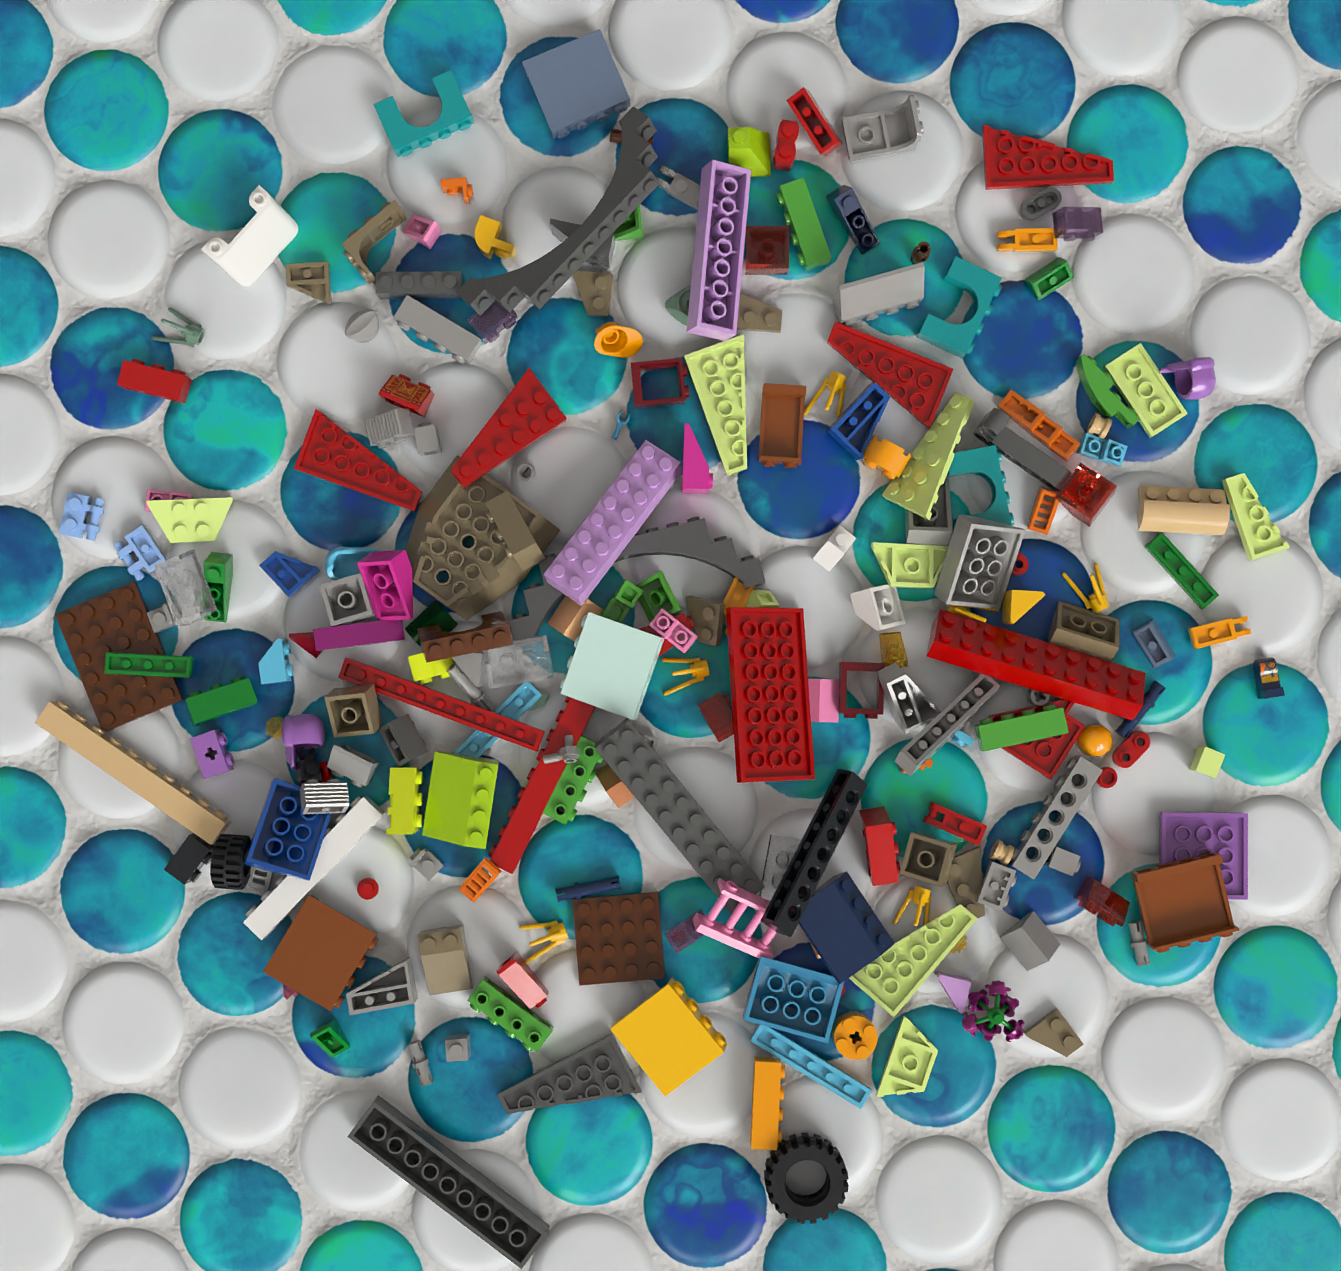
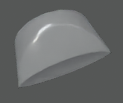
[345,309,379,343]

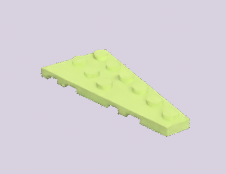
[684,334,747,476]
[882,392,974,520]
[849,904,978,1017]

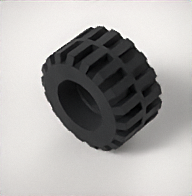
[210,834,252,890]

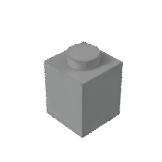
[413,422,442,456]
[1044,846,1081,876]
[445,1033,471,1062]

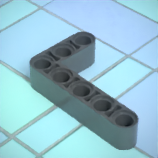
[973,408,1072,492]

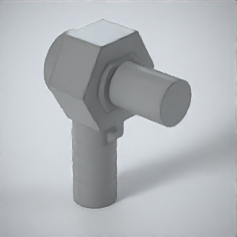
[543,735,580,764]

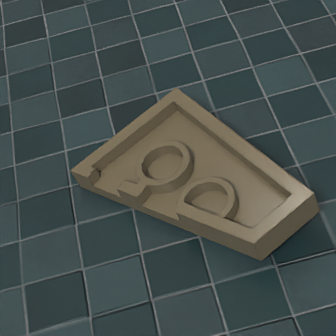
[737,293,782,333]
[947,847,985,918]

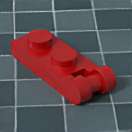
[923,802,987,846]

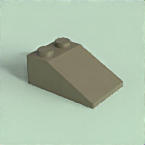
[417,925,473,995]

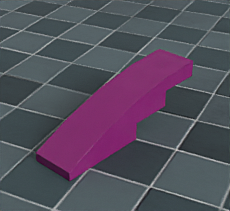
[313,620,405,651]

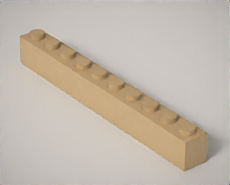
[34,700,231,845]

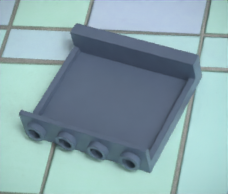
[522,29,630,138]

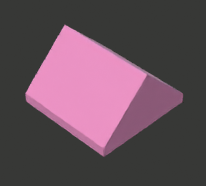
[808,679,839,722]

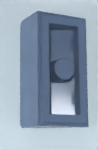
[1132,619,1176,668]

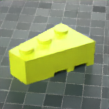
[386,767,423,834]

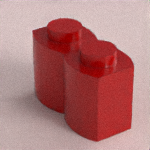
[773,119,799,171]

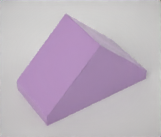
[934,971,971,1014]

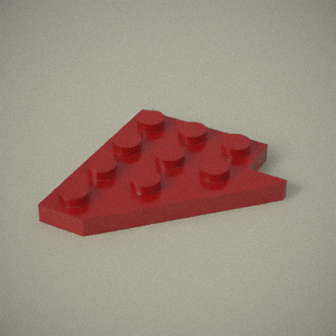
[987,699,1085,780]

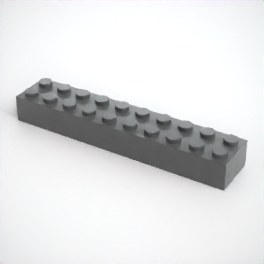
[594,718,765,914]
[347,1095,550,1269]

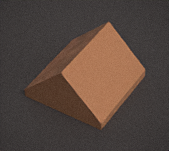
[596,764,635,808]

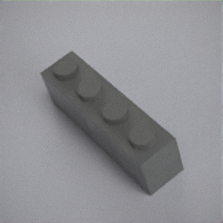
[376,271,465,299]

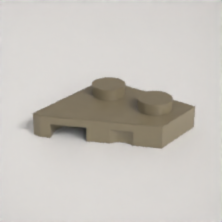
[285,261,332,304]
[573,270,613,318]
[686,595,725,646]
[1024,1008,1084,1057]

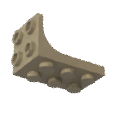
[342,200,407,286]

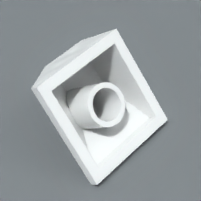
[850,584,906,631]

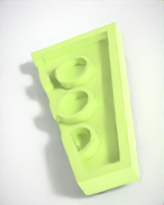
[1221,473,1290,561]

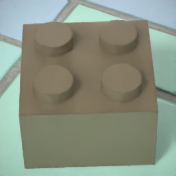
[324,684,383,738]
[899,831,957,887]

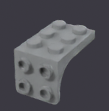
[841,95,924,162]

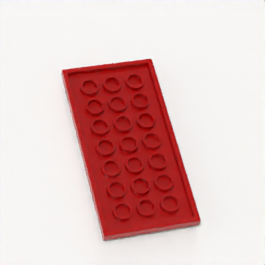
[726,607,815,783]

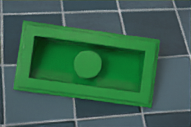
[1025,257,1074,300]

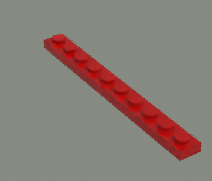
[338,658,545,752]

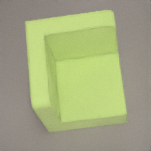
[745,590,779,608]
[1189,746,1225,778]

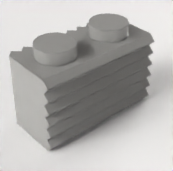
[365,409,414,449]
[300,779,349,814]

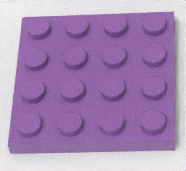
[1159,812,1248,900]

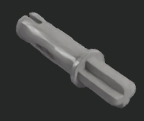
[447,662,495,712]

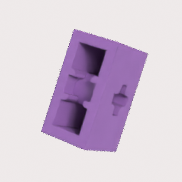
[190,729,234,779]

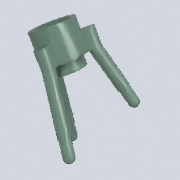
[151,308,205,347]

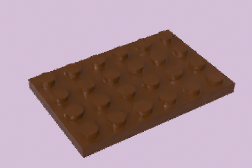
[55,582,184,732]

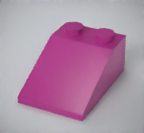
[682,423,713,494]
[357,550,414,621]

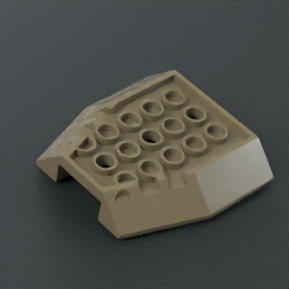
[406,455,560,620]

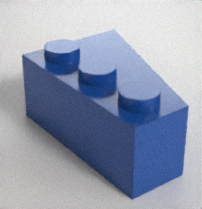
[826,382,890,460]

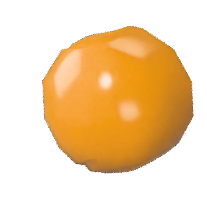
[1076,724,1112,756]

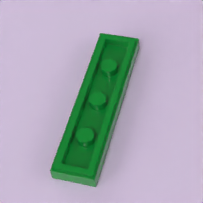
[1144,532,1219,610]
[104,652,194,678]

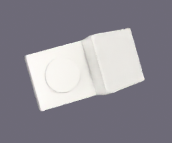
[813,525,856,572]

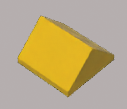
[1002,590,1045,625]

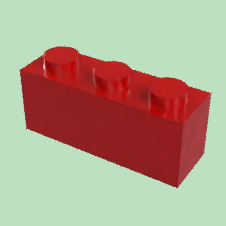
[786,87,843,156]
[117,359,192,404]

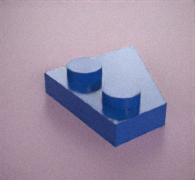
[259,551,320,597]

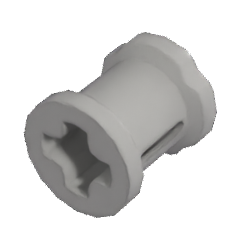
[1026,689,1050,705]

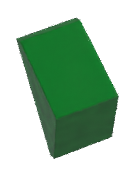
[310,1018,350,1058]

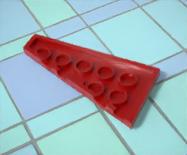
[982,124,1114,190]
[827,321,953,429]
[451,368,567,489]
[294,409,423,512]

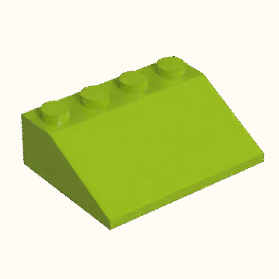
[422,751,499,849]

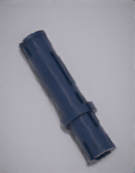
[1115,681,1166,739]
[555,875,621,902]

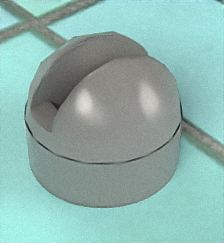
[517,463,535,481]

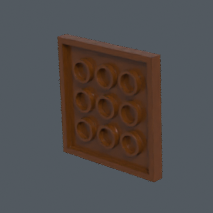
[572,891,665,986]

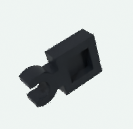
[296,747,322,784]

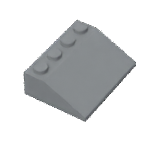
[833,262,924,326]
[934,514,1025,609]

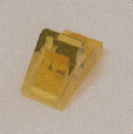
[879,632,908,668]

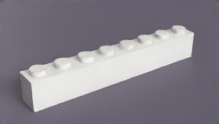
[243,796,385,940]

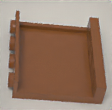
[1131,852,1240,953]
[263,895,379,1011]

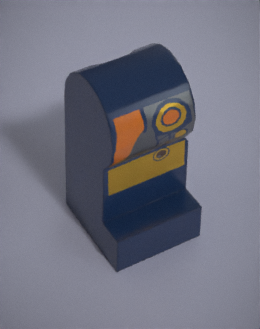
[1253,657,1285,699]

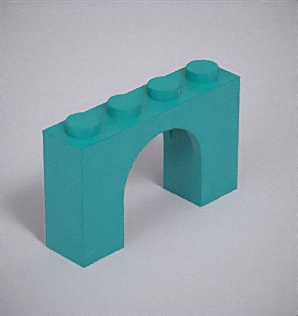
[373,70,474,157]
[917,256,1002,358]
[946,445,1014,526]

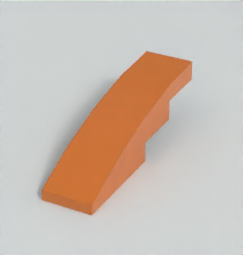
[998,390,1080,462]

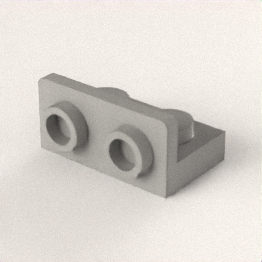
[976,861,1017,911]

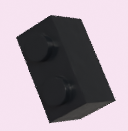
[164,833,214,885]

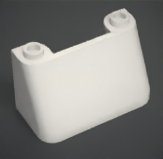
[201,185,299,286]

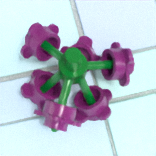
[962,980,1025,1042]

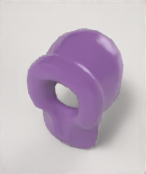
[1159,357,1216,400]
[282,714,325,770]

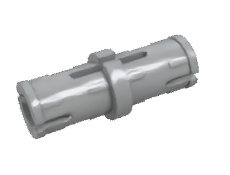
[1128,920,1151,966]
[407,1040,434,1086]

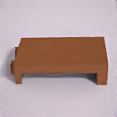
[758,383,806,468]

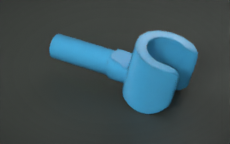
[611,409,631,440]

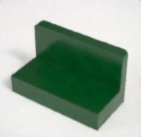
[405,600,458,647]

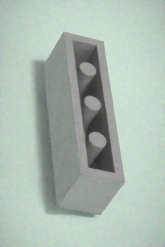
[394,295,482,364]

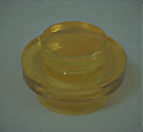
[266,717,283,738]

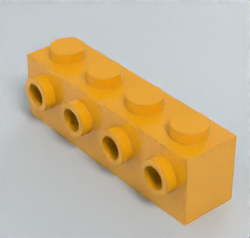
[750,1057,785,1150]

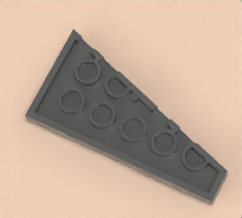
[497,1033,642,1114]

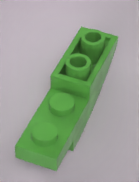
[1076,354,1139,429]

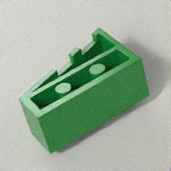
[185,676,258,727]

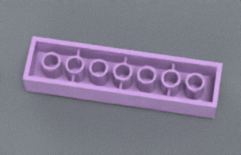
[686,159,751,341]
[543,440,682,606]

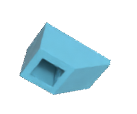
[258,638,294,684]

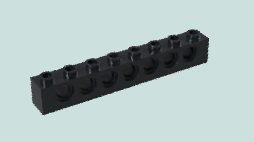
[761,769,868,937]

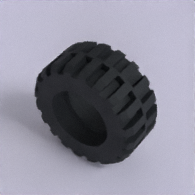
[764,1133,849,1224]

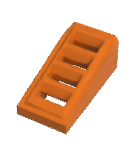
[1027,487,1062,535]
[459,857,502,902]

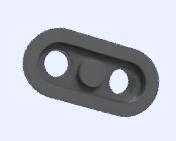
[1020,187,1062,220]

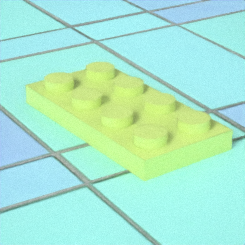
[1103,343,1188,438]

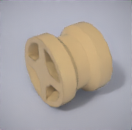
[1087,413,1112,439]
[989,839,1015,866]

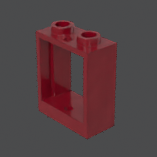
[631,358,689,409]
[839,662,885,719]

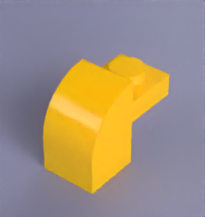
[475,215,516,259]

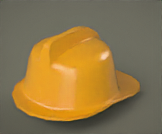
[594,322,643,358]

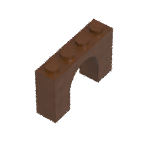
[417,611,513,663]

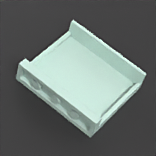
[560,612,665,720]

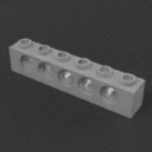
[895,674,1000,776]
[1008,756,1103,879]

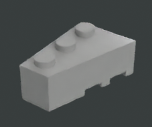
[877,662,941,734]
[346,956,418,1015]

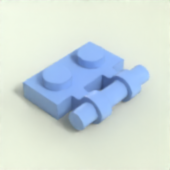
[59,492,104,541]
[114,525,168,581]

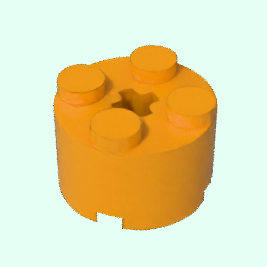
[862,435,911,480]
[831,1011,877,1060]

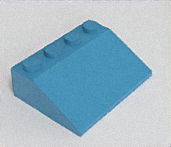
[742,956,844,1043]

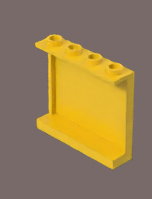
[610,977,727,1096]

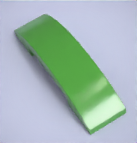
[600,580,643,623]

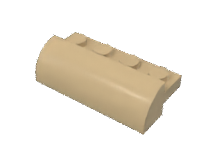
[1137,485,1230,535]

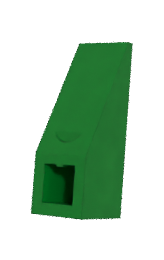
[204,552,233,623]

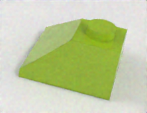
[727,127,771,177]

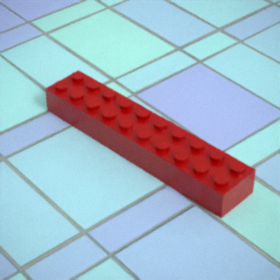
[926,609,1146,721]

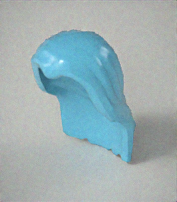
[325,547,383,580]

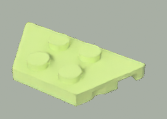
[147,497,233,543]
[871,542,948,589]
[876,1016,938,1097]

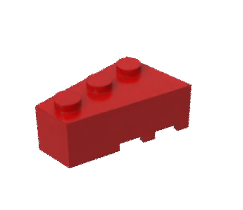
[859,806,901,886]

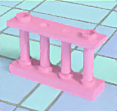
[692,878,776,959]

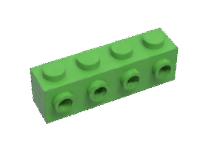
[776,178,832,271]
[974,704,1069,752]
[543,735,603,825]
[467,976,554,1052]

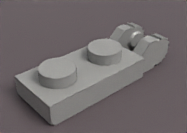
[656,166,700,211]

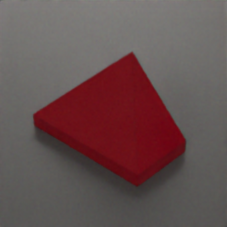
[289,632,323,658]

